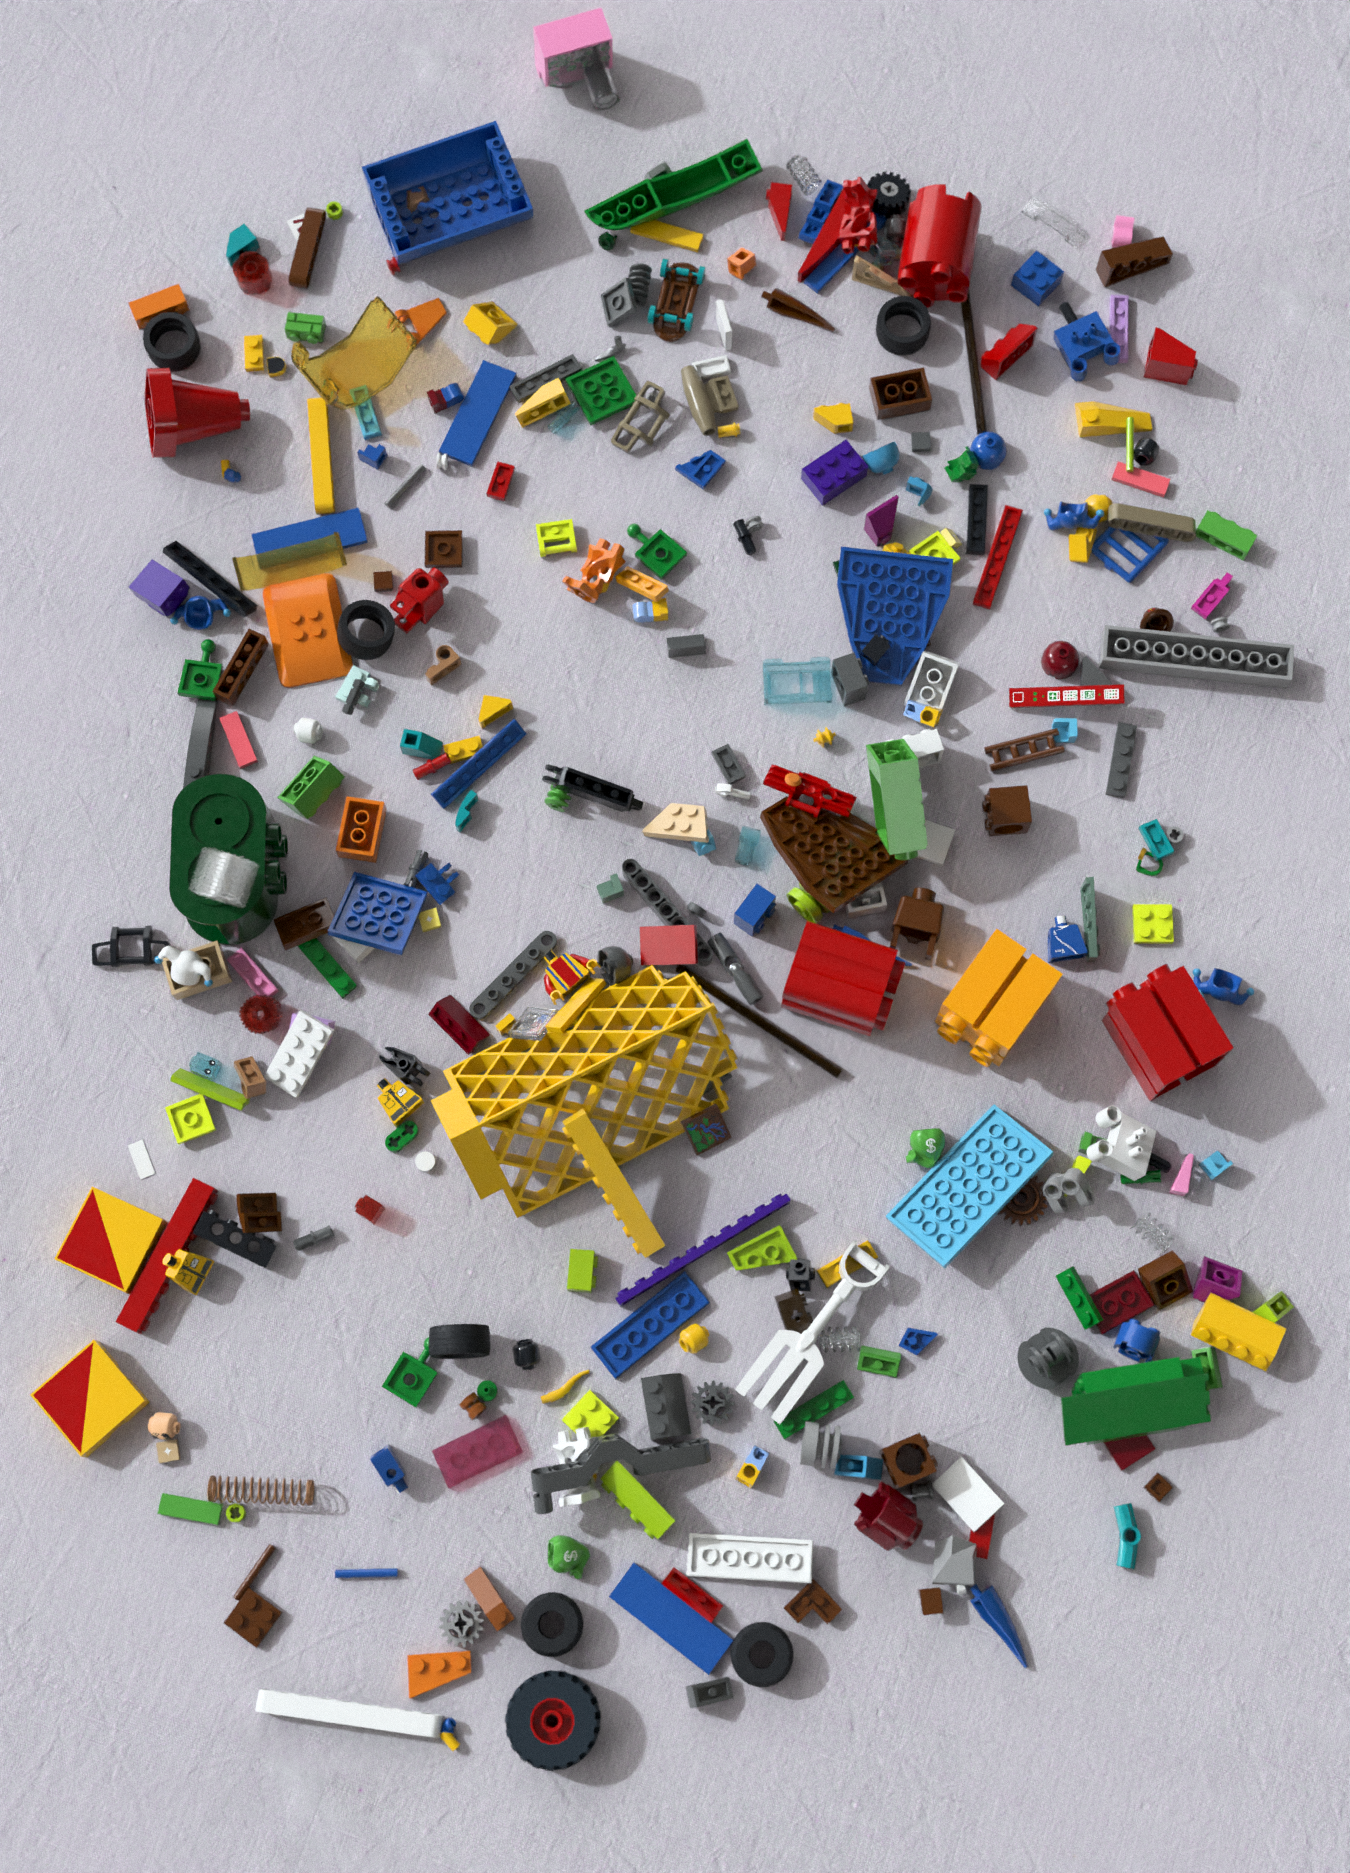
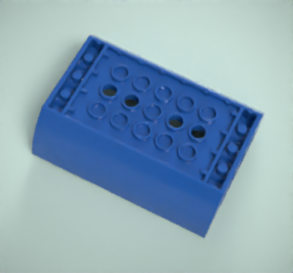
[362,121,534,265]

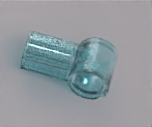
[735,826,761,866]

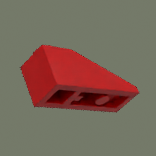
[766,182,792,241]

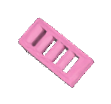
[1169,1153,1194,1196]

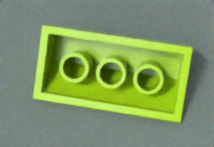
[600,1461,676,1539]

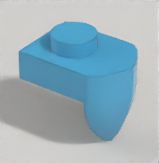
[906,476,933,506]

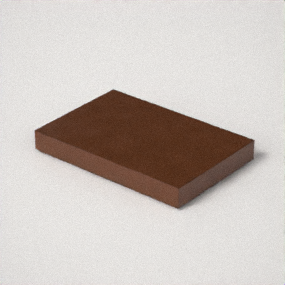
[273,897,334,951]

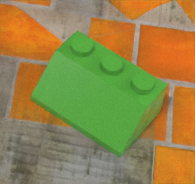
[277,756,345,820]

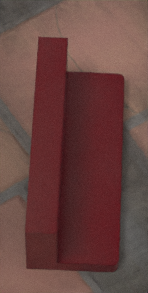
[428,995,490,1055]

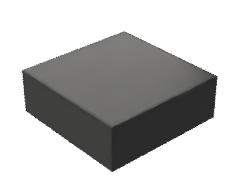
[911,432,931,452]

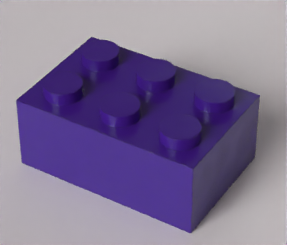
[801,440,868,506]

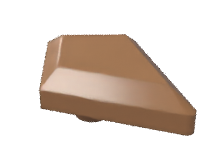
[407,186,429,213]

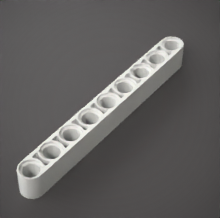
[255,1689,443,1738]

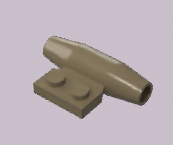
[681,365,739,436]

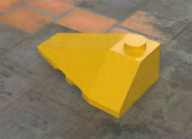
[1075,401,1152,437]

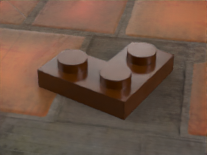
[783,1578,842,1625]

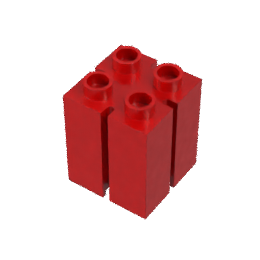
[1101,964,1234,1101]

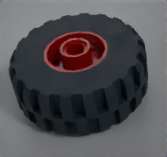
[505,1670,601,1771]

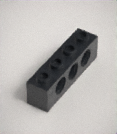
[193,1210,277,1268]

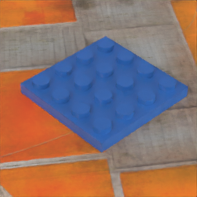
[328,872,427,955]

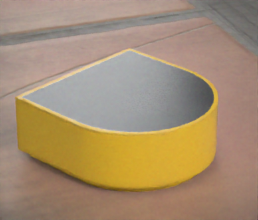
[266,357,286,377]

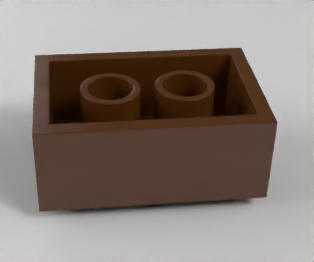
[869,367,932,420]

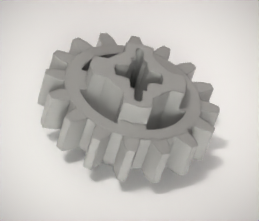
[439,1600,485,1647]

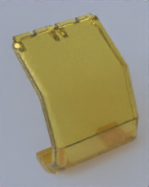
[291,296,417,411]

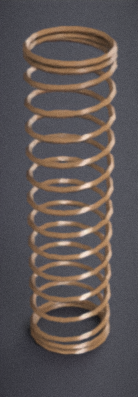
[207,1475,314,1506]

